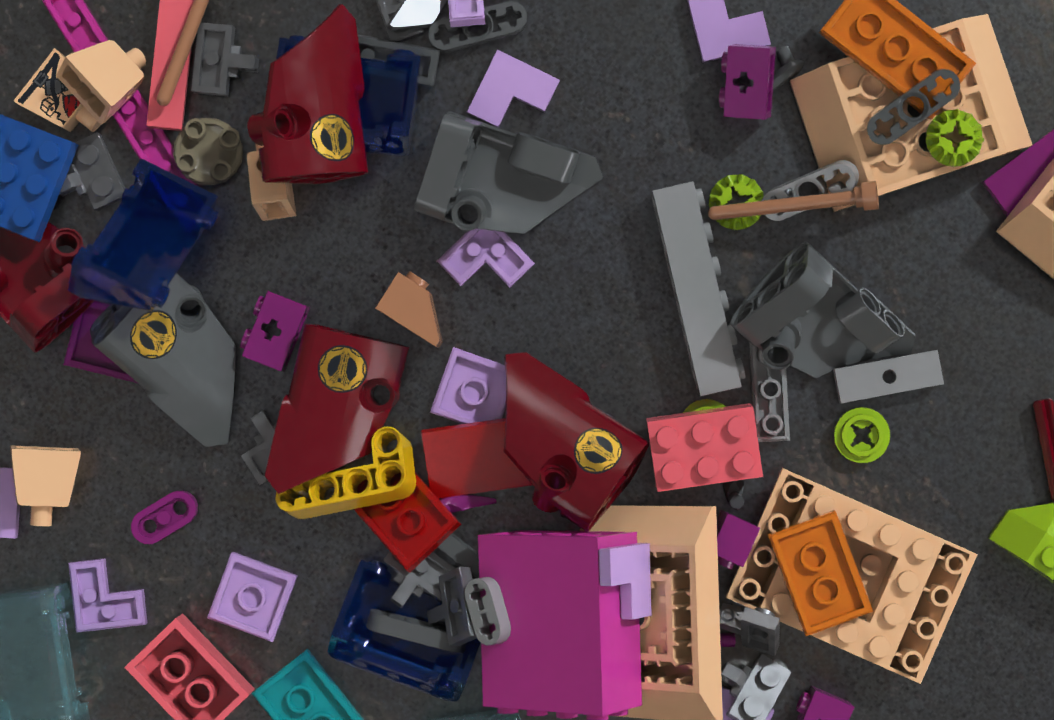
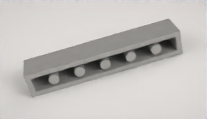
[651,181,745,396]

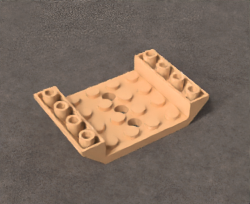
[789,14,1033,212]

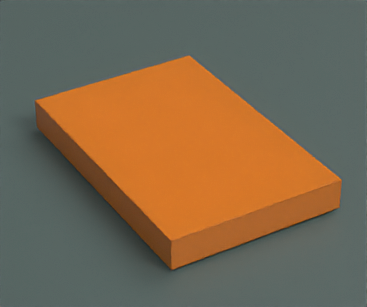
[767,510,873,636]

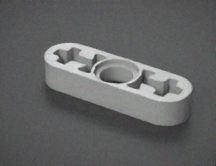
[762,160,859,221]

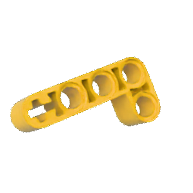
[275,427,416,519]

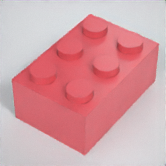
[646,403,763,492]
[124,614,255,720]

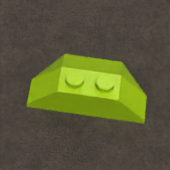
[988,503,1054,584]

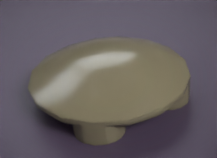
[173,118,243,186]

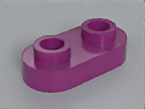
[131,490,198,544]

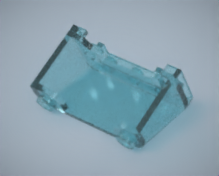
[0,582,90,720]

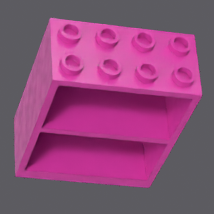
[478,530,642,720]

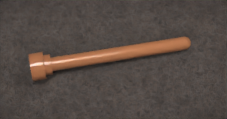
[157,0,209,106]
[708,181,879,220]

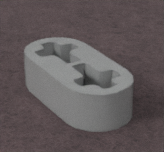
[465,577,511,646]

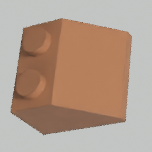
[375,271,443,348]

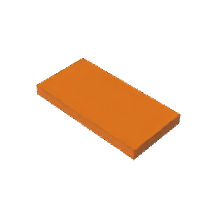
[819,0,976,120]

